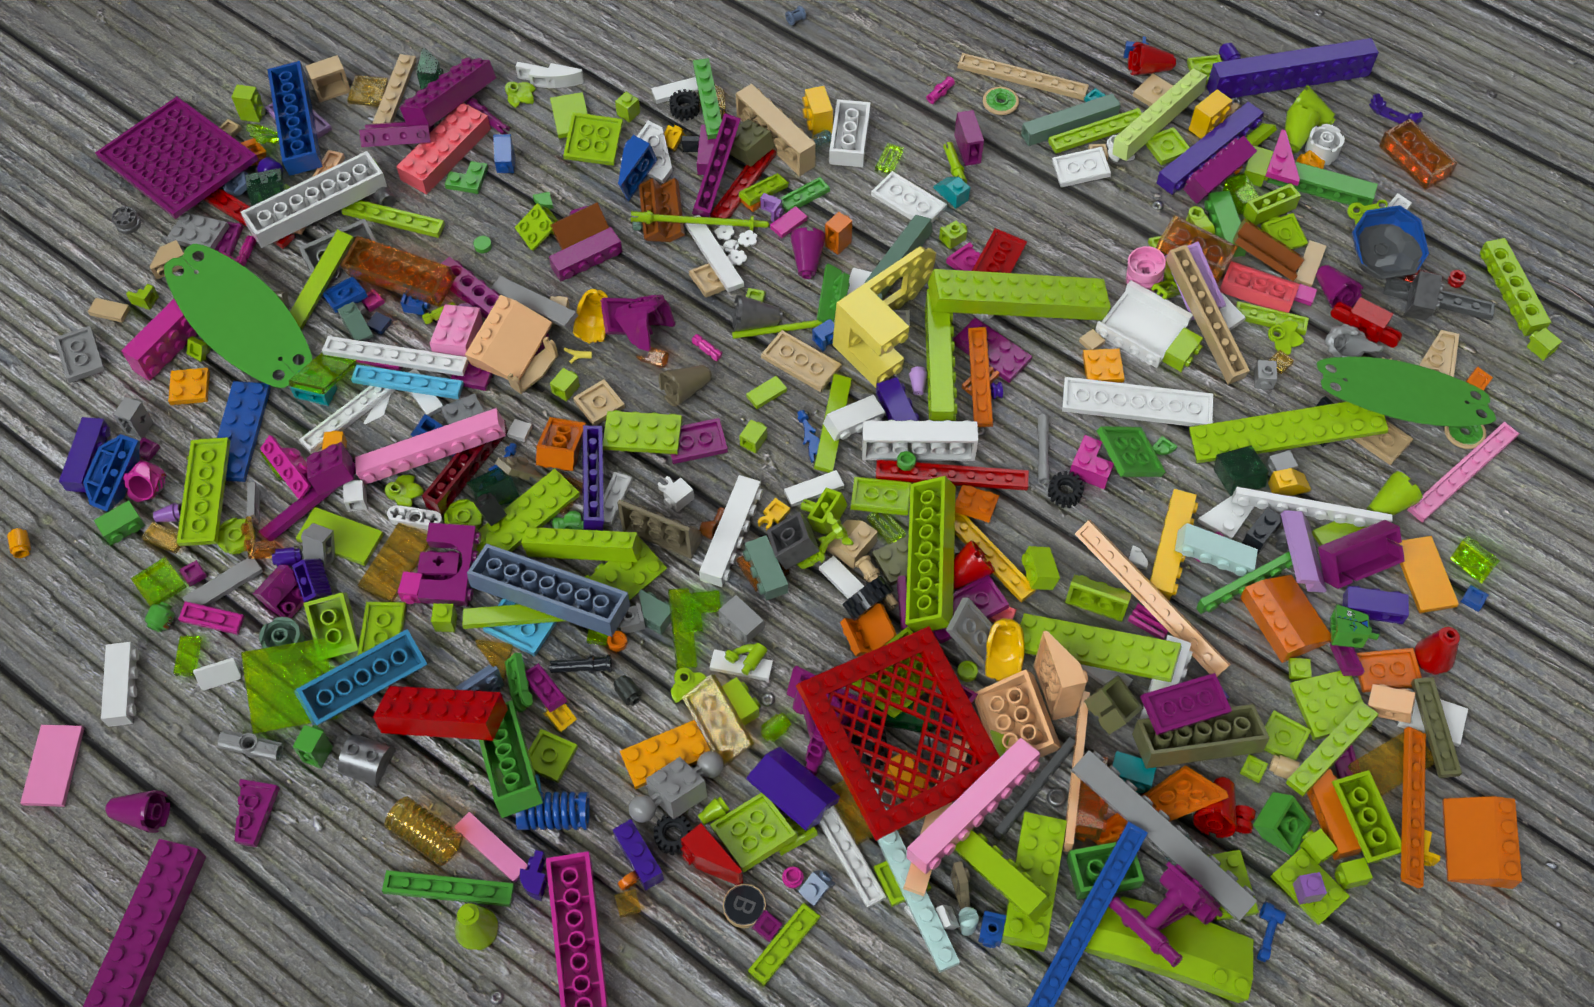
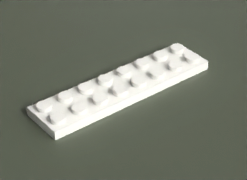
[1062,377,1213,427]

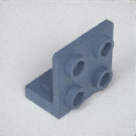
[456,665,504,692]

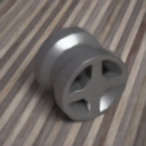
[374,187,396,207]
[1275,529,1289,552]

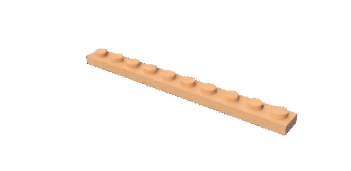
[1075,520,1231,677]

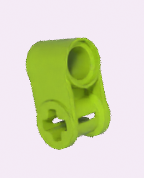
[1185,206,1215,241]

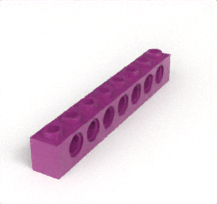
[434,257,549,356]

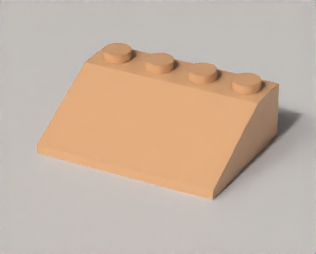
[465,295,553,380]
[1034,631,1088,720]
[975,669,1061,757]

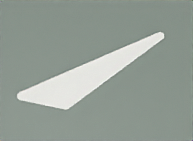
[364,394,391,424]

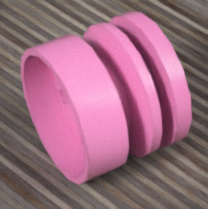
[1126,246,1166,293]

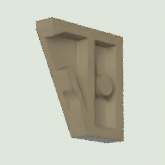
[495,456,544,482]
[950,861,970,911]

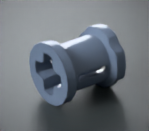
[785,6,806,26]

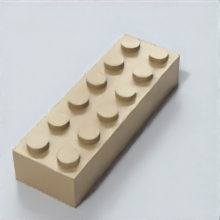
[736,84,816,176]

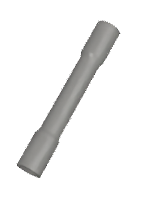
[1038,414,1050,484]

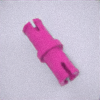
[926,76,955,104]

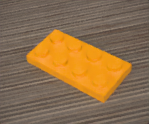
[620,719,710,790]

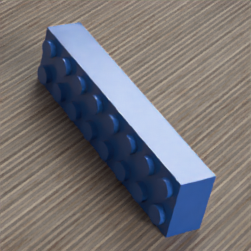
[267,61,323,176]

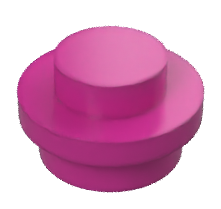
[782,866,804,888]

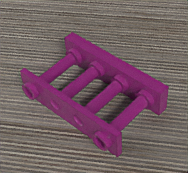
[359,121,434,147]

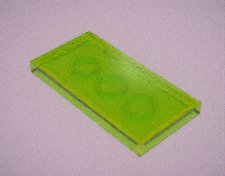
[289,352,357,395]

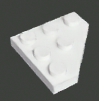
[621,120,673,183]

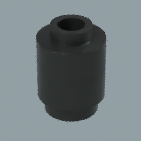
[613,675,642,705]

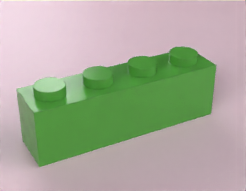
[1205,191,1246,258]

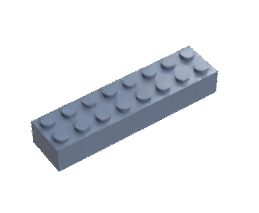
[467,544,630,637]

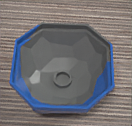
[1352,205,1429,280]

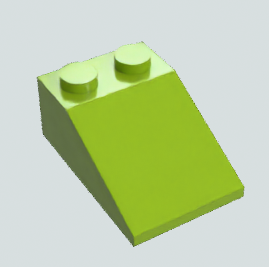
[303,592,359,661]

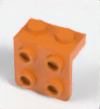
[840,603,896,656]

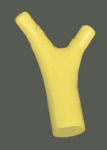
[564,347,592,364]

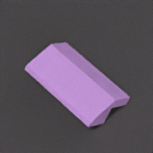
[1281,510,1327,592]

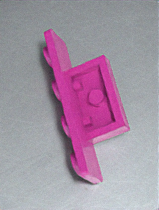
[260,435,311,499]

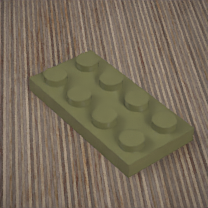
[872,536,959,586]

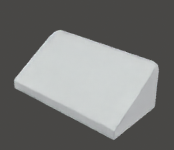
[193,657,242,691]

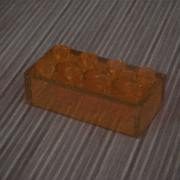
[1379,119,1458,190]
[1156,215,1238,283]

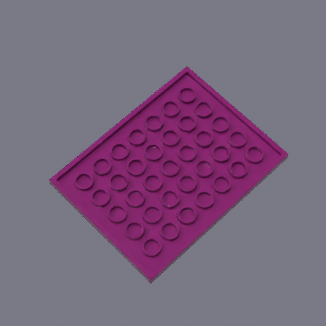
[95,96,258,219]

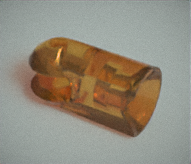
[635,347,669,369]

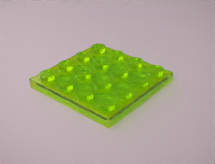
[241,638,338,734]

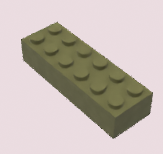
[1132,704,1269,769]

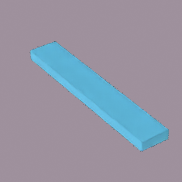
[351,365,464,400]

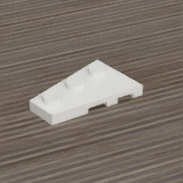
[1197,496,1254,539]

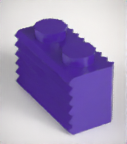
[292,558,333,603]

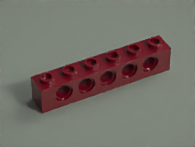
[422,420,508,516]

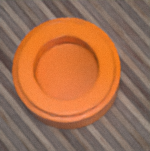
[607,631,628,652]
[618,871,639,891]

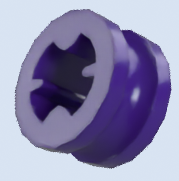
[991,382,1003,399]

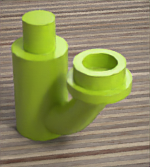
[724,643,768,675]

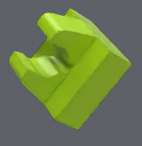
[187,336,211,362]

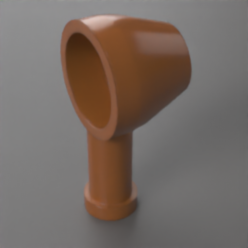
[699,507,725,540]

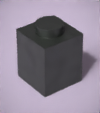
[474,492,507,526]

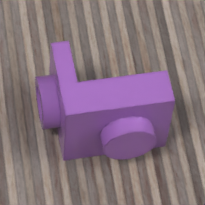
[760,193,784,222]

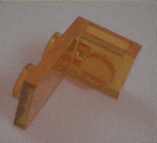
[241,516,276,559]

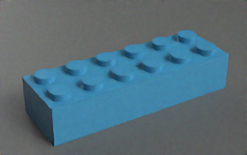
[294,629,427,726]

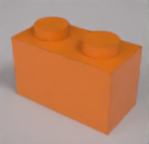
[825,212,852,255]

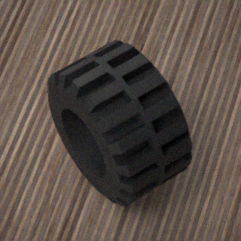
[845,721,888,772]

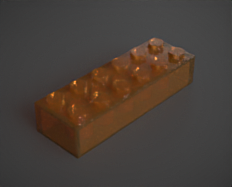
[341,236,456,307]

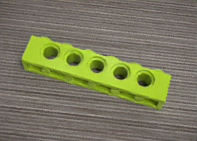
[1480,238,1551,336]

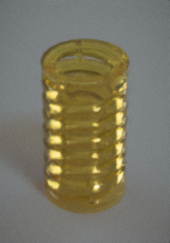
[384,796,463,866]

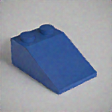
[618,135,658,200]

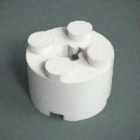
[1305,124,1345,165]

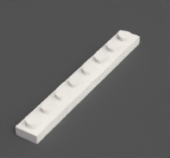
[322,336,469,376]
[1232,487,1393,527]

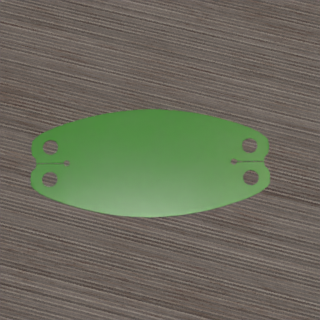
[164,244,312,388]
[1317,357,1496,427]

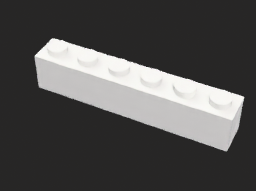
[699,475,763,587]

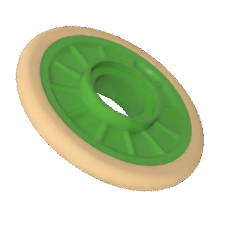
[983,87,1019,115]
[1444,425,1486,449]

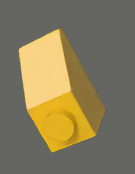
[1268,468,1311,496]

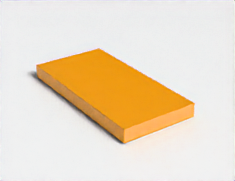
[1398,536,1459,613]

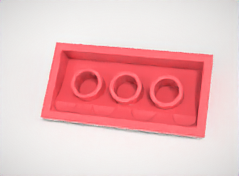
[1220,261,1300,313]

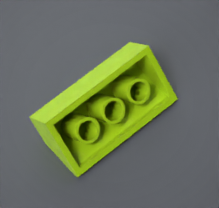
[1332,770,1401,863]

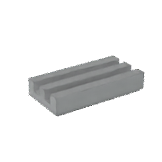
[247,482,260,525]

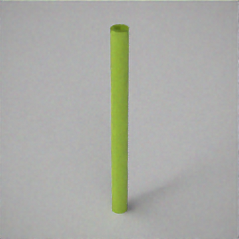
[732,320,822,339]

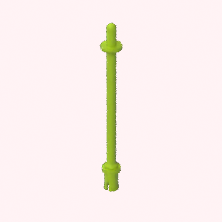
[631,210,770,231]

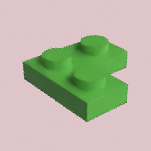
[444,161,488,194]

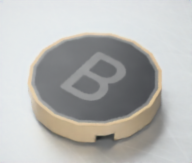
[723,884,766,928]

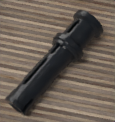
[550,654,612,674]

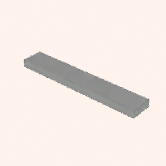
[490,276,578,329]

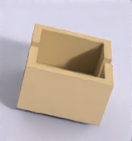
[306,55,351,102]

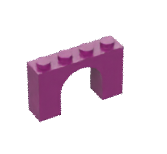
[417,523,481,607]

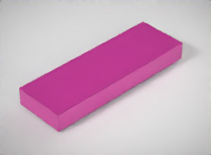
[178,601,244,635]

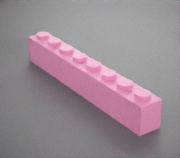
[355,408,506,485]
[907,738,1040,874]

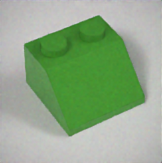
[1253,792,1312,856]

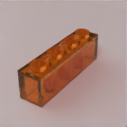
[1075,754,1110,840]

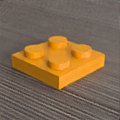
[1082,348,1125,383]
[168,368,210,405]

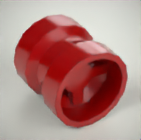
[1234,805,1256,834]

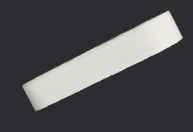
[387,505,443,530]

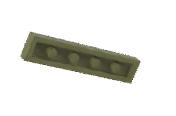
[1411,677,1462,778]

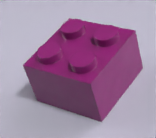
[307,442,354,495]

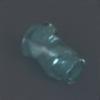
[810,130,832,149]

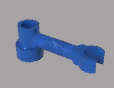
[1257,901,1286,962]

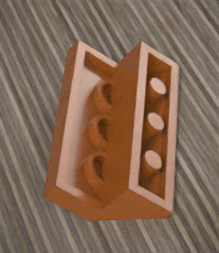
[639,178,685,242]
[1233,218,1304,282]

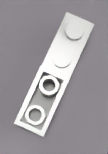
[515,62,584,88]

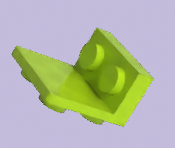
[515,203,558,251]

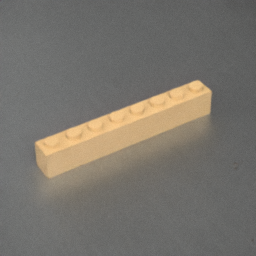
[1166,245,1250,385]

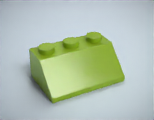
[1065,574,1132,622]

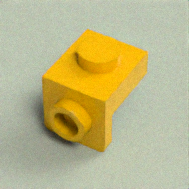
[1424,829,1441,866]

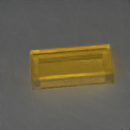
[142,522,181,554]

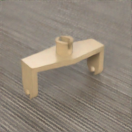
[507,337,558,394]

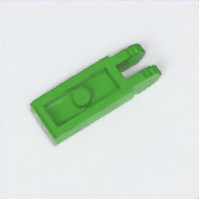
[505,653,533,712]

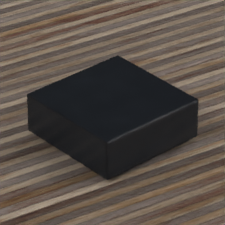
[682,136,699,152]

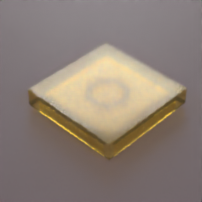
[347,75,388,106]

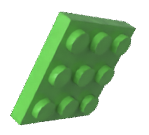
[1097,426,1166,477]

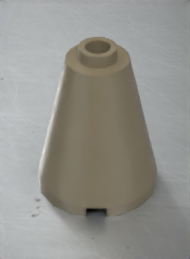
[659,365,712,406]

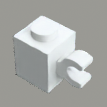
[658,476,694,512]

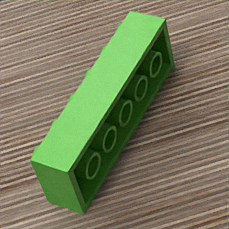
[479,700,543,818]

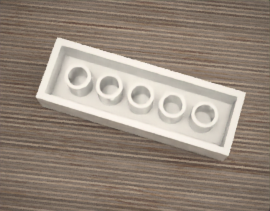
[862,420,978,461]

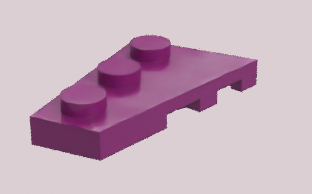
[234,779,280,847]

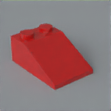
[681,823,743,885]

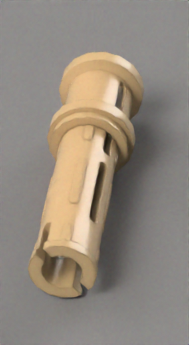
[855,555,899,611]

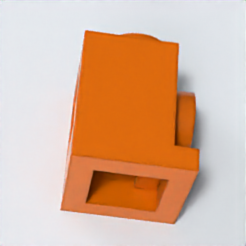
[241,138,267,166]

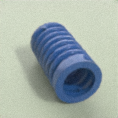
[516,792,590,830]

